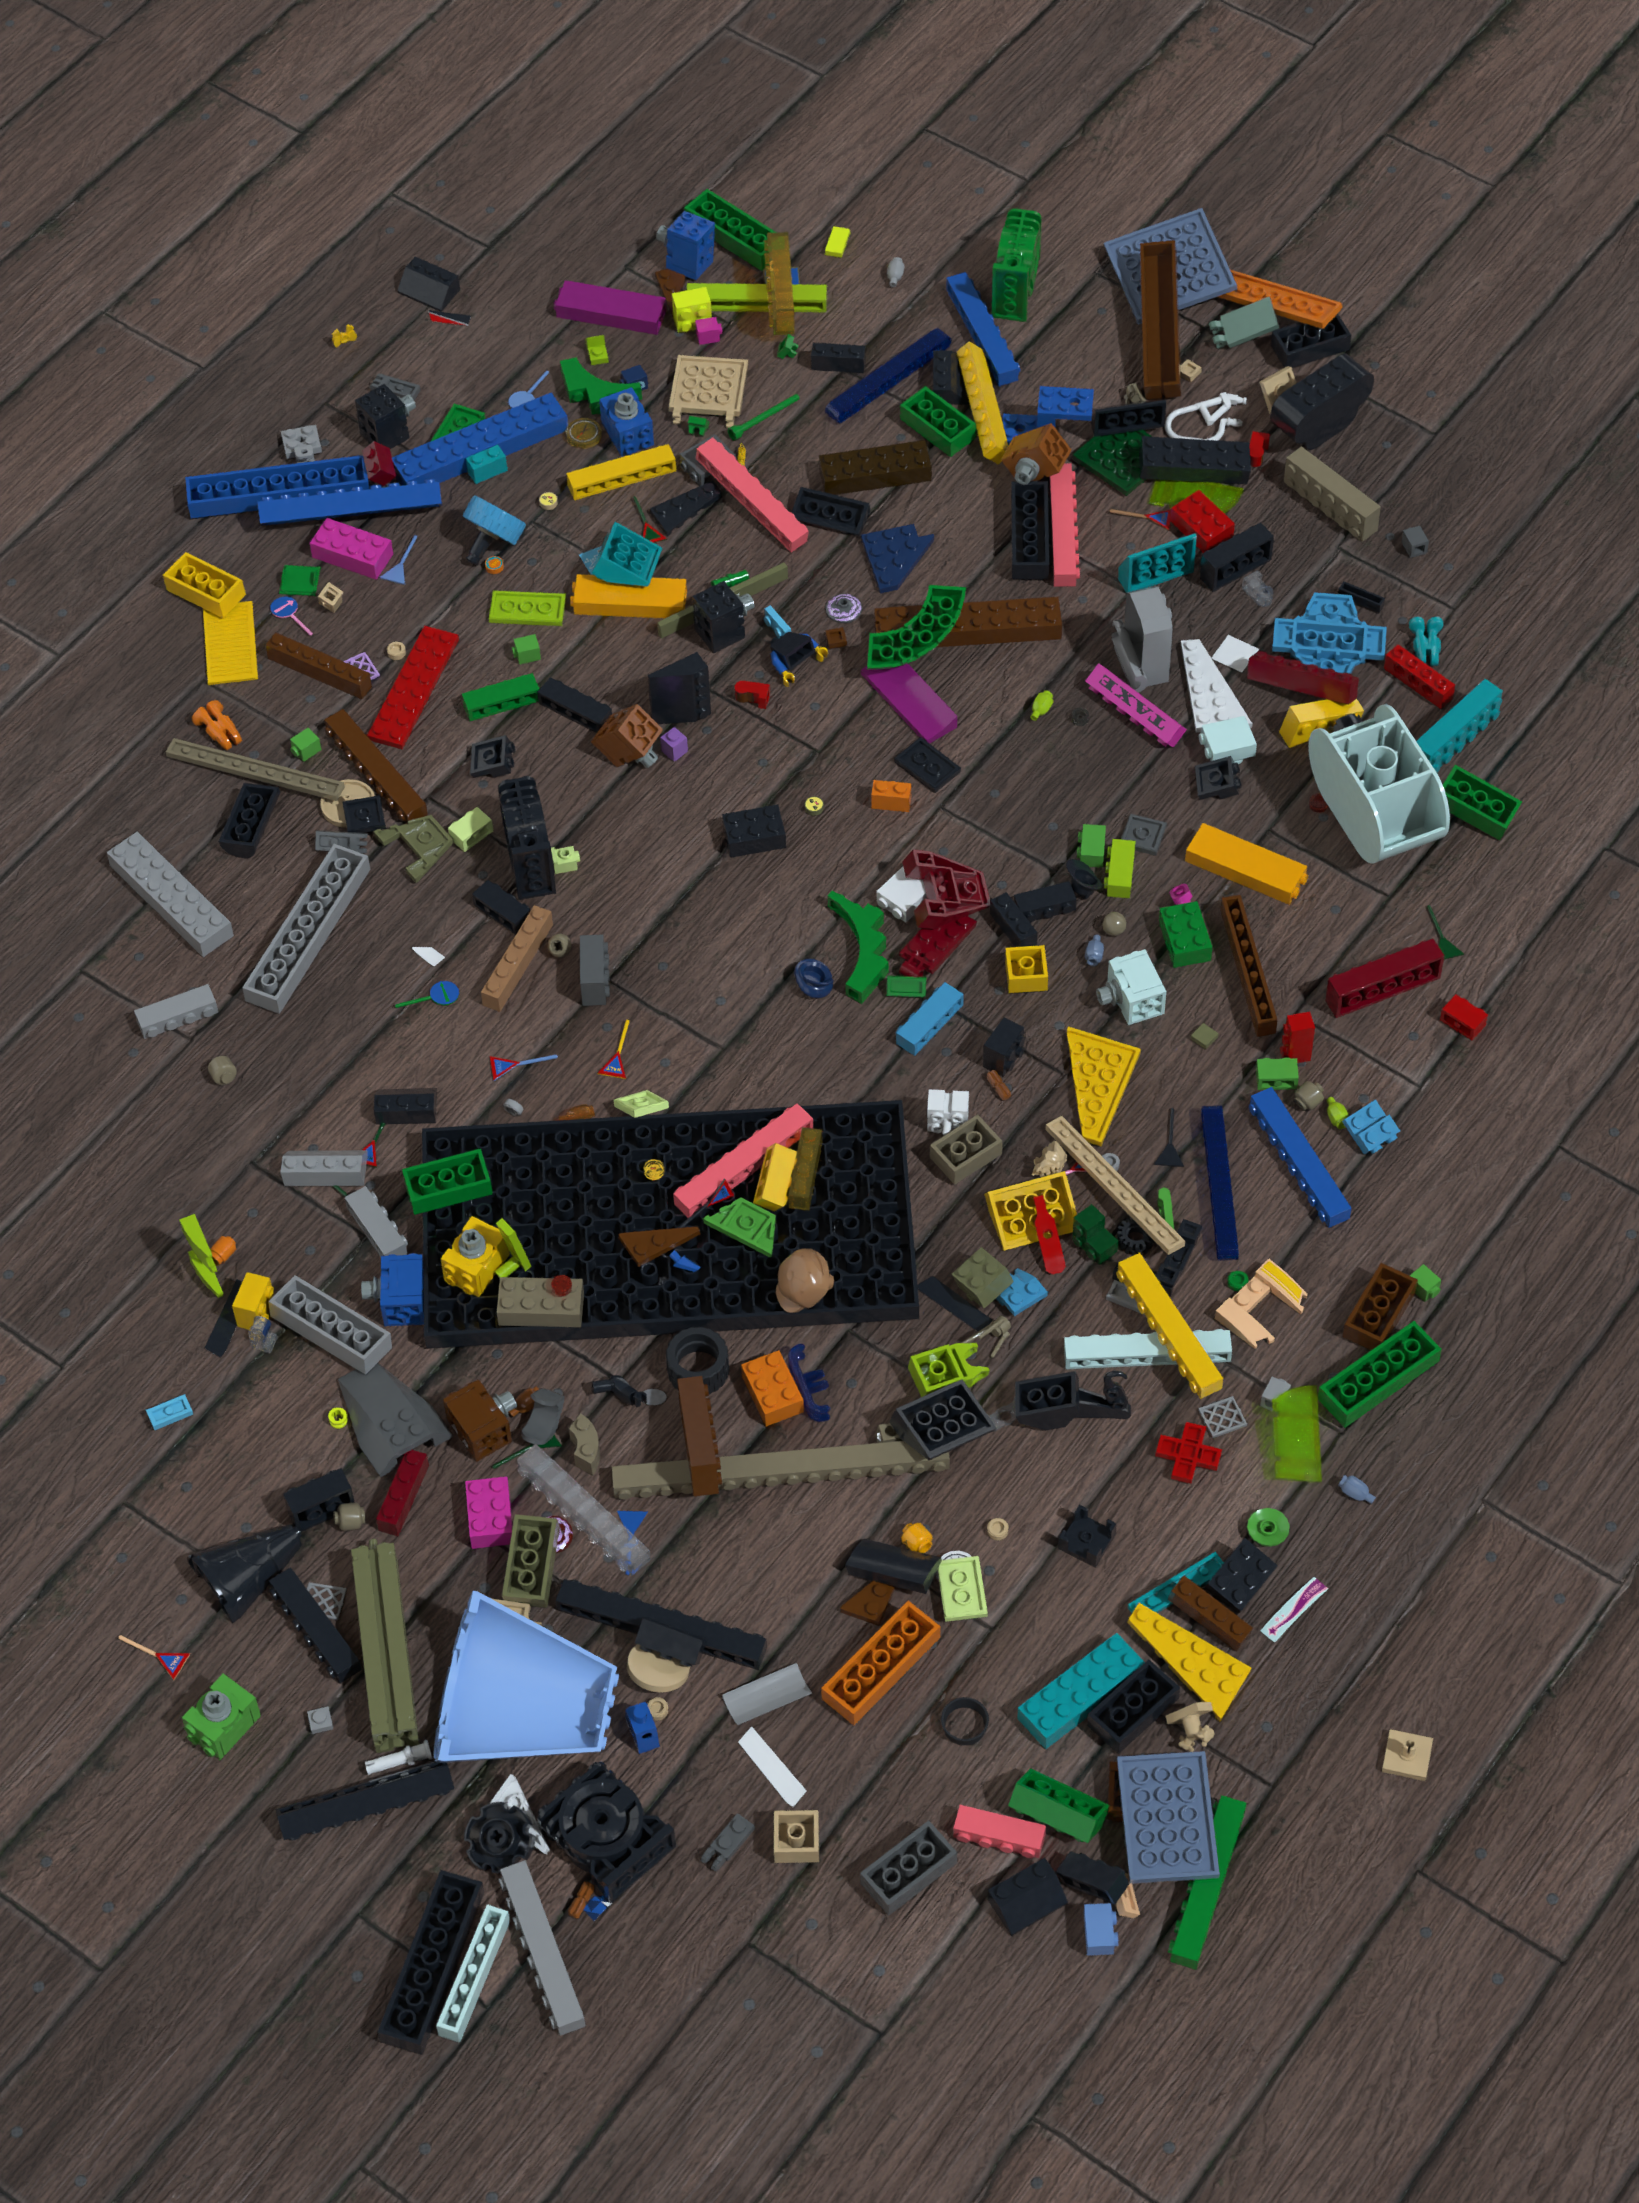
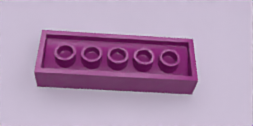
[861,663,957,744]

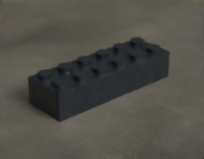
[1139,436,1251,484]
[1011,481,1049,579]

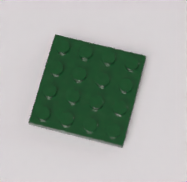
[1072,430,1152,496]

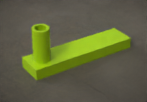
[494,1218,532,1279]

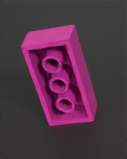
[310,518,393,580]

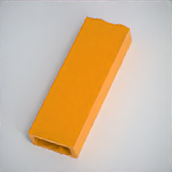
[570,574,687,618]
[1185,823,1308,905]

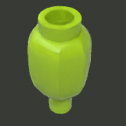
[1030,690,1053,721]
[1326,1097,1349,1129]

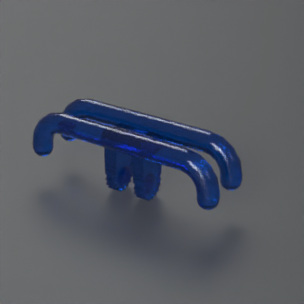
[788,1343,830,1422]

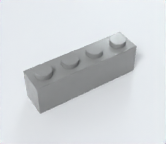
[134,984,219,1039]
[345,1186,408,1257]

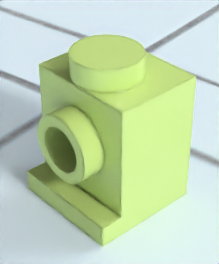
[551,846,580,874]

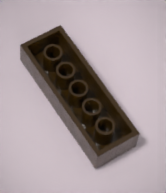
[819,440,932,495]

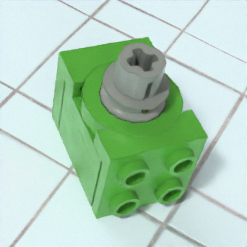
[182,1674,261,1760]

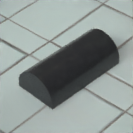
[218,783,280,858]

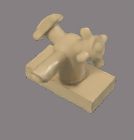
[1165,1702,1214,1752]

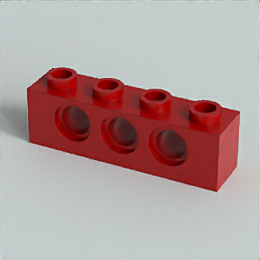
[1384,644,1455,709]

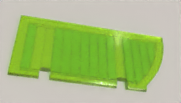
[1149,479,1244,514]
[1272,1385,1322,1483]

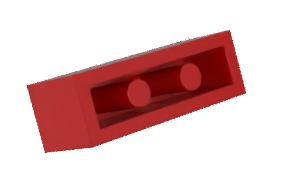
[1280,1012,1315,1063]

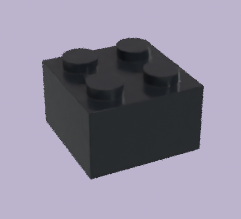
[983,1017,1026,1077]

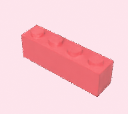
[953,1805,1046,1858]

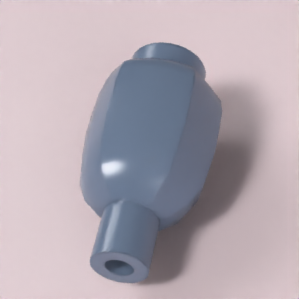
[1085,935,1104,966]
[1338,1475,1376,1504]

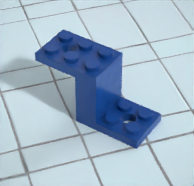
[1002,386,1094,445]

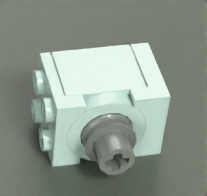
[1096,949,1166,1025]

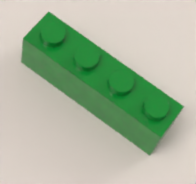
[462,673,539,722]

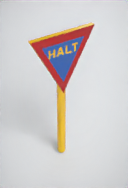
[597,1019,629,1079]

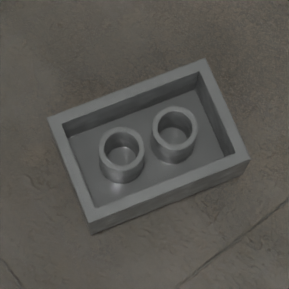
[580,935,610,1006]

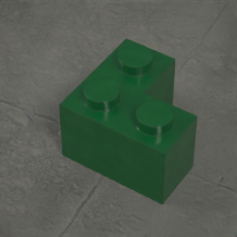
[1072,1204,1118,1265]

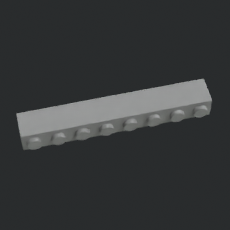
[498,1860,585,2036]

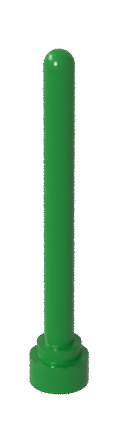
[727,394,800,441]

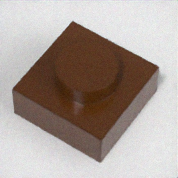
[825,627,847,649]

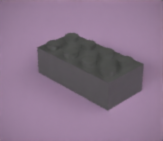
[860,1821,957,1916]

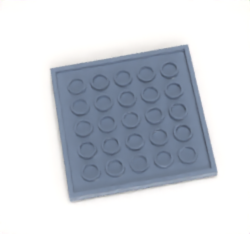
[1104,208,1237,324]

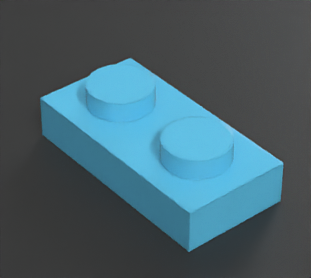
[764,605,791,638]
[146,1394,193,1431]

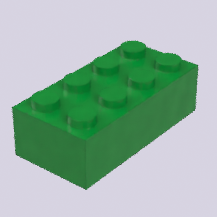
[900,386,976,457]
[1443,765,1522,840]
[402,1149,493,1215]
[1008,1768,1110,1843]

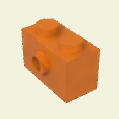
[871,780,911,812]

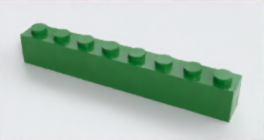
[1168,1795,1247,1970]

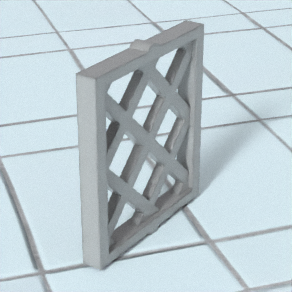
[1198,1396,1247,1438]
[307,1582,347,1620]

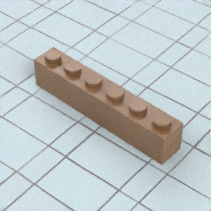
[481,905,553,1012]

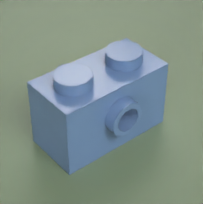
[1083,1903,1118,1955]

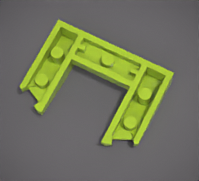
[179,1214,223,1298]

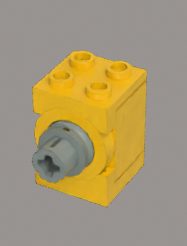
[441,1216,510,1297]

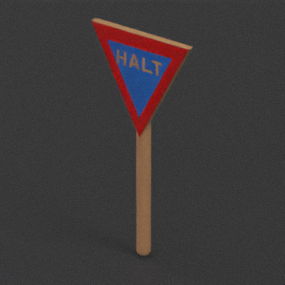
[1109,509,1171,531]

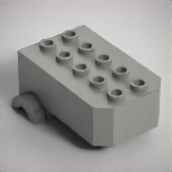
[1112,586,1173,693]

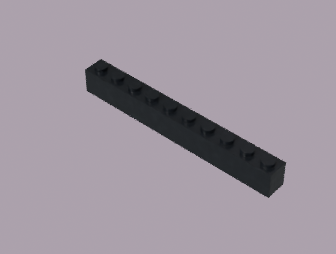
[556,1579,767,1670]

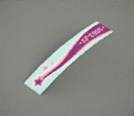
[1260,1577,1329,1643]

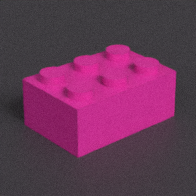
[465,1476,513,1549]

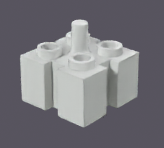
[927,1089,969,1136]

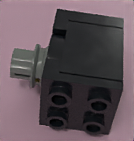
[355,384,416,449]
[692,581,755,653]

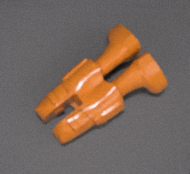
[192,700,242,751]

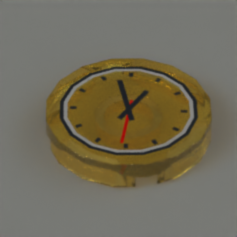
[566,418,602,449]

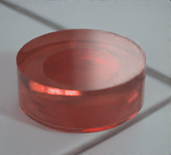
[1309,793,1328,813]
[551,1275,572,1297]

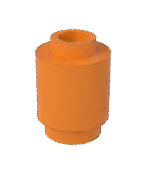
[210,1236,236,1266]

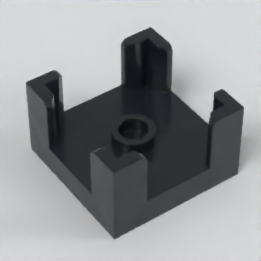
[1058,1504,1117,1568]

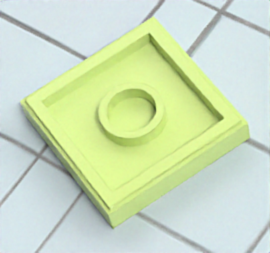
[614,1090,669,1118]

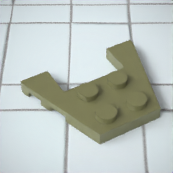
[374,815,453,883]

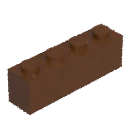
[1168,1575,1253,1652]

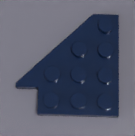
[861,524,934,593]

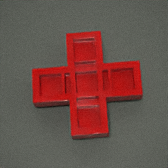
[1156,1422,1222,1484]

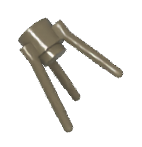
[1124,383,1146,404]
[961,1316,1011,1358]

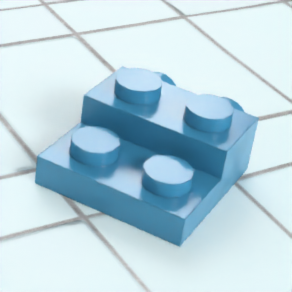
[1342,1100,1400,1155]

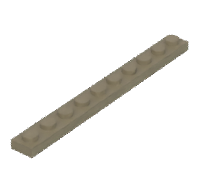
[166,738,345,801]

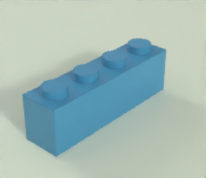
[896,982,964,1056]

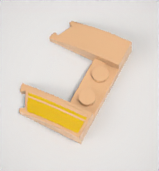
[1215,1259,1307,1349]

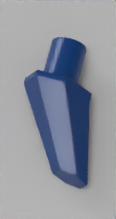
[669,1250,701,1272]

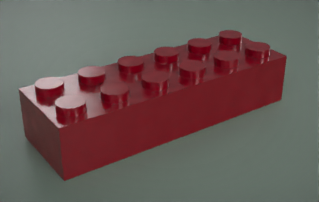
[1325,938,1444,1018]

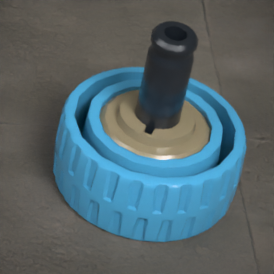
[463,495,526,565]

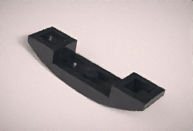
[1156,1219,1202,1287]

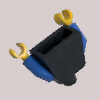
[770,632,828,687]

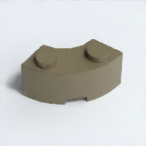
[569,1413,600,1476]

